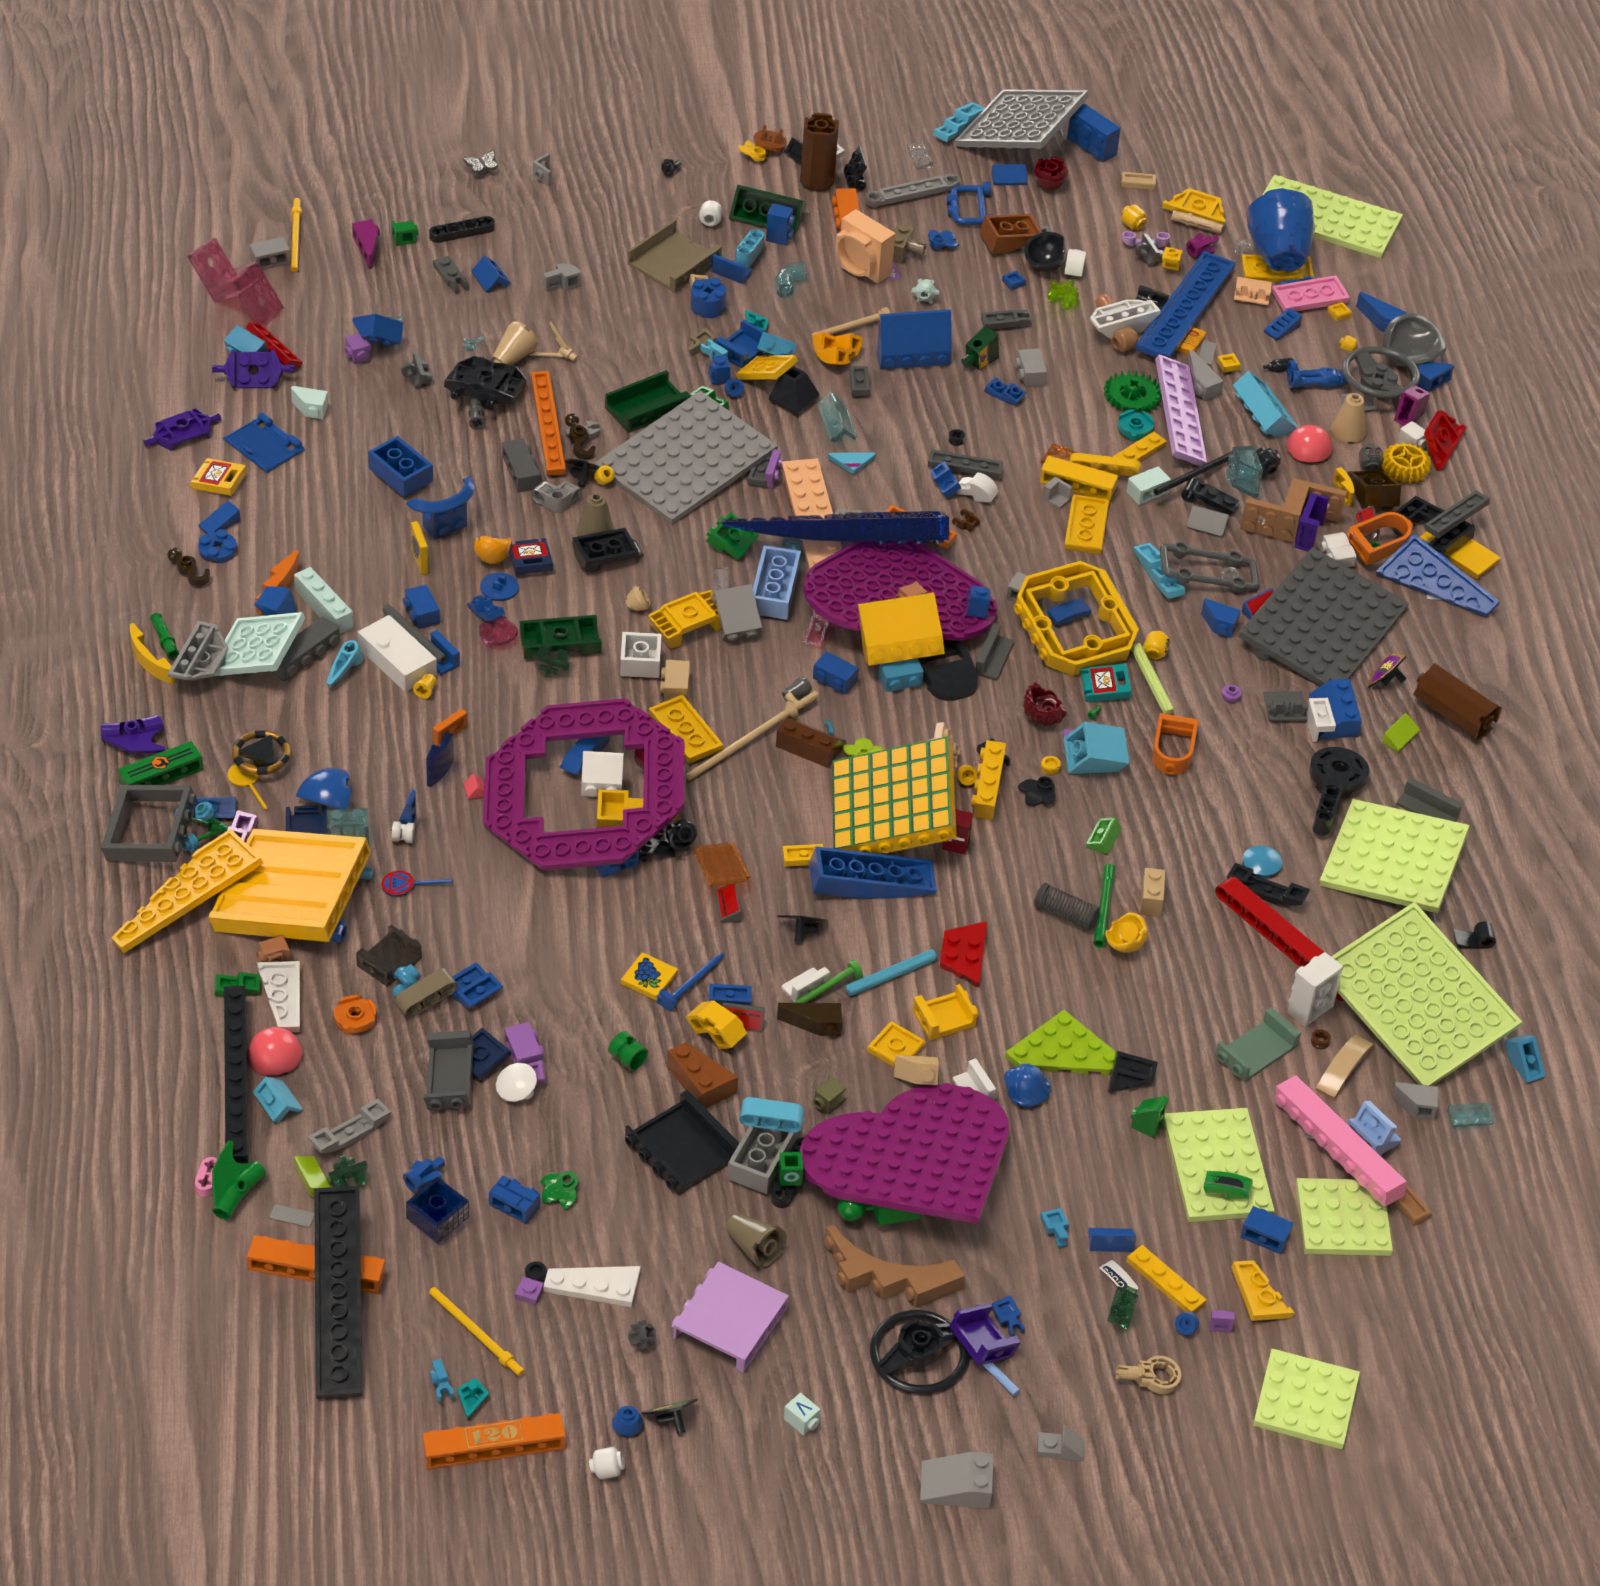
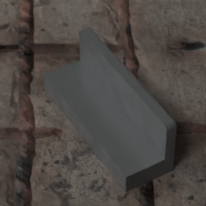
[976,623,1014,681]
[1396,777,1463,822]

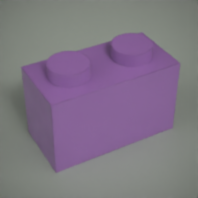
[504,1022,545,1064]

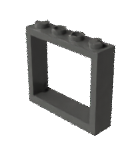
[101,785,196,862]

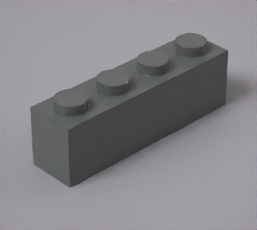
[270,616,340,681]

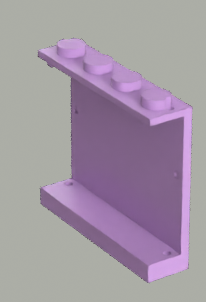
[672,1261,789,1373]

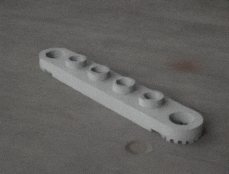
[865,174,960,207]

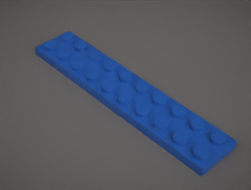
[1135,251,1236,358]

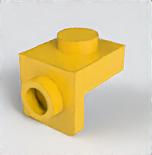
[1162,247,1183,271]

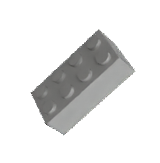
[727,1124,803,1194]

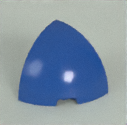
[296,768,351,811]

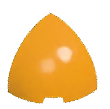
[812,332,863,365]

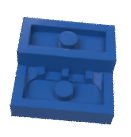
[451,962,503,1009]

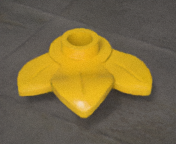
[738,140,770,162]

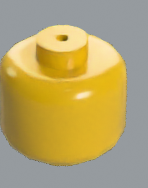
[1338,335,1358,351]
[594,465,615,485]

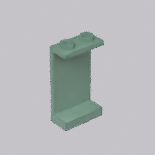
[1215,1007,1301,1082]

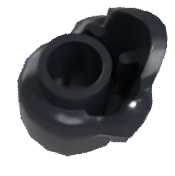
[1253,448,1281,475]
[665,819,697,852]

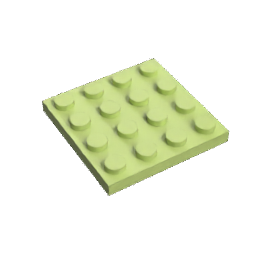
[1296,1178,1393,1256]
[1253,1349,1360,1449]

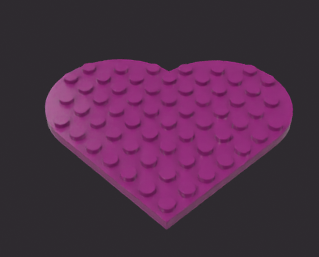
[803,523,997,640]
[800,1083,1009,1224]

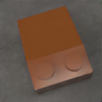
[980,214,1042,254]

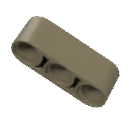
[395,968,458,1018]

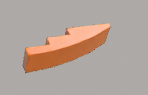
[255,550,300,615]

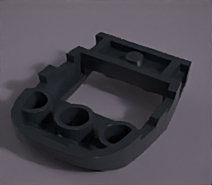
[918,640,978,701]

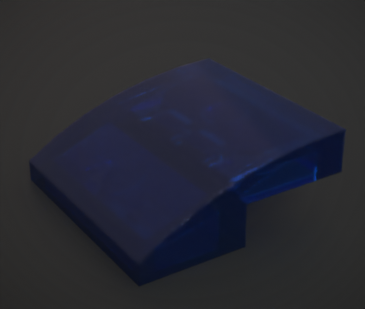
[426,732,454,787]

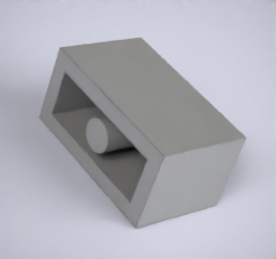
[249,237,291,271]
[1015,348,1047,387]

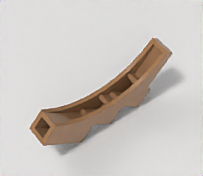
[824,1224,965,1307]

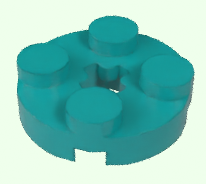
[1117,410,1154,442]

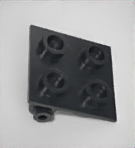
[844,145,867,191]
[639,828,675,862]

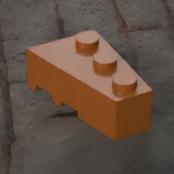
[667,1042,738,1108]

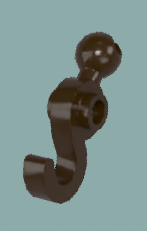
[565,413,596,459]
[167,547,211,586]

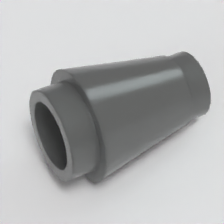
[782,677,812,701]

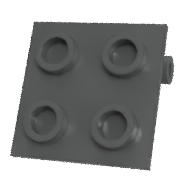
[1263,691,1308,721]

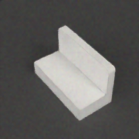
[1306,698,1336,742]
[781,967,830,1002]
[953,1058,996,1101]

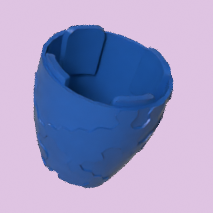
[1246,188,1315,272]

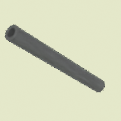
[382,604,447,664]

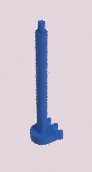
[656,953,724,1011]

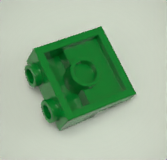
[706,511,760,560]

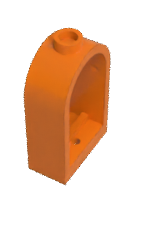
[1347,512,1413,565]
[1152,713,1199,775]

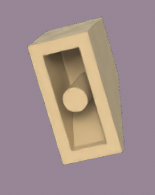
[894,1055,939,1085]

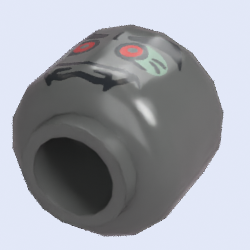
[1359,444,1383,471]

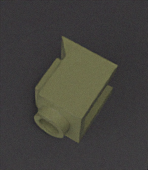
[813,1074,847,1115]

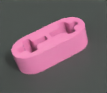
[195,1157,217,1197]

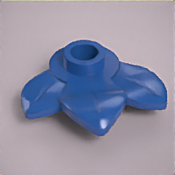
[928,230,959,249]

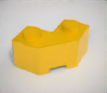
[686,1000,747,1050]

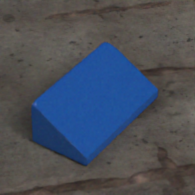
[991,164,1027,185]

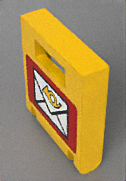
[190,458,247,496]

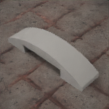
[308,1099,391,1153]

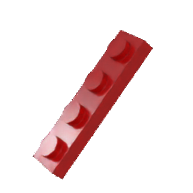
[246,322,303,368]

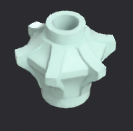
[911,279,939,304]

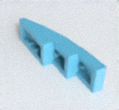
[933,102,985,142]
[1133,543,1185,599]

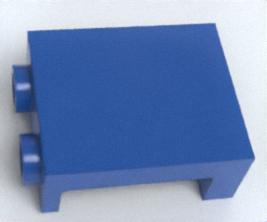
[716,320,767,369]

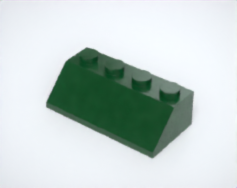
[729,184,807,234]

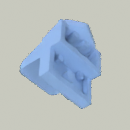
[1347,1101,1401,1156]

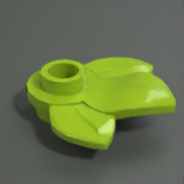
[843,738,883,756]

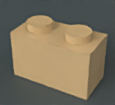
[660,660,690,701]
[1140,868,1165,916]

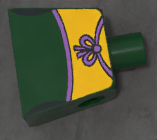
[961,325,999,369]

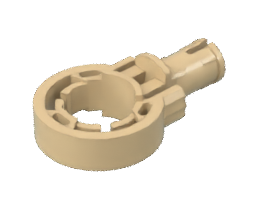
[1116,1355,1181,1394]

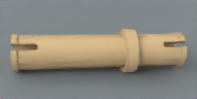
[1171,209,1224,235]

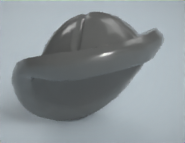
[1383,313,1447,366]

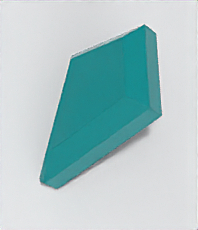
[745,310,769,332]
[457,1377,489,1419]

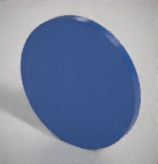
[480,572,519,601]

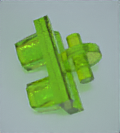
[1047,280,1080,310]

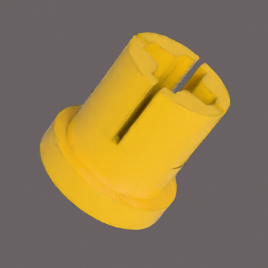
[413,673,437,699]

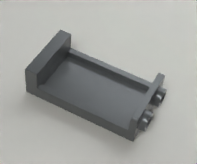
[424,1030,474,1110]

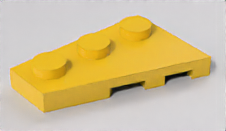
[1231,1260,1295,1321]

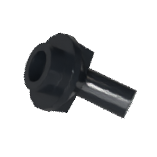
[661,159,681,176]

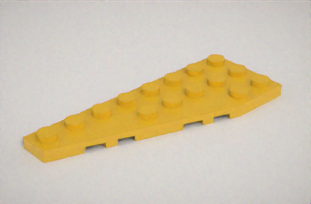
[111,829,263,953]

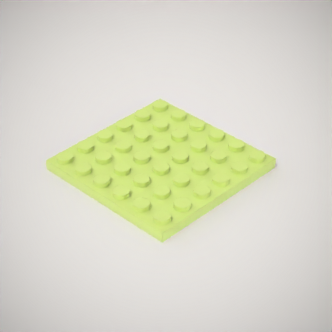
[1319,799,1469,913]

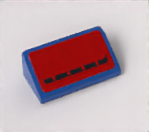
[1242,588,1274,619]

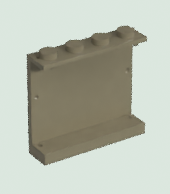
[628,219,722,293]

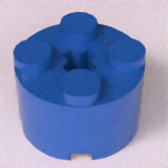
[690,278,727,318]

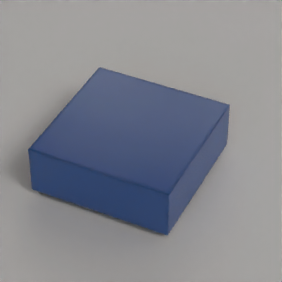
[1002,271,1026,291]

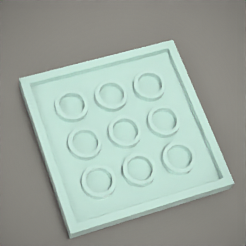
[214,612,305,676]

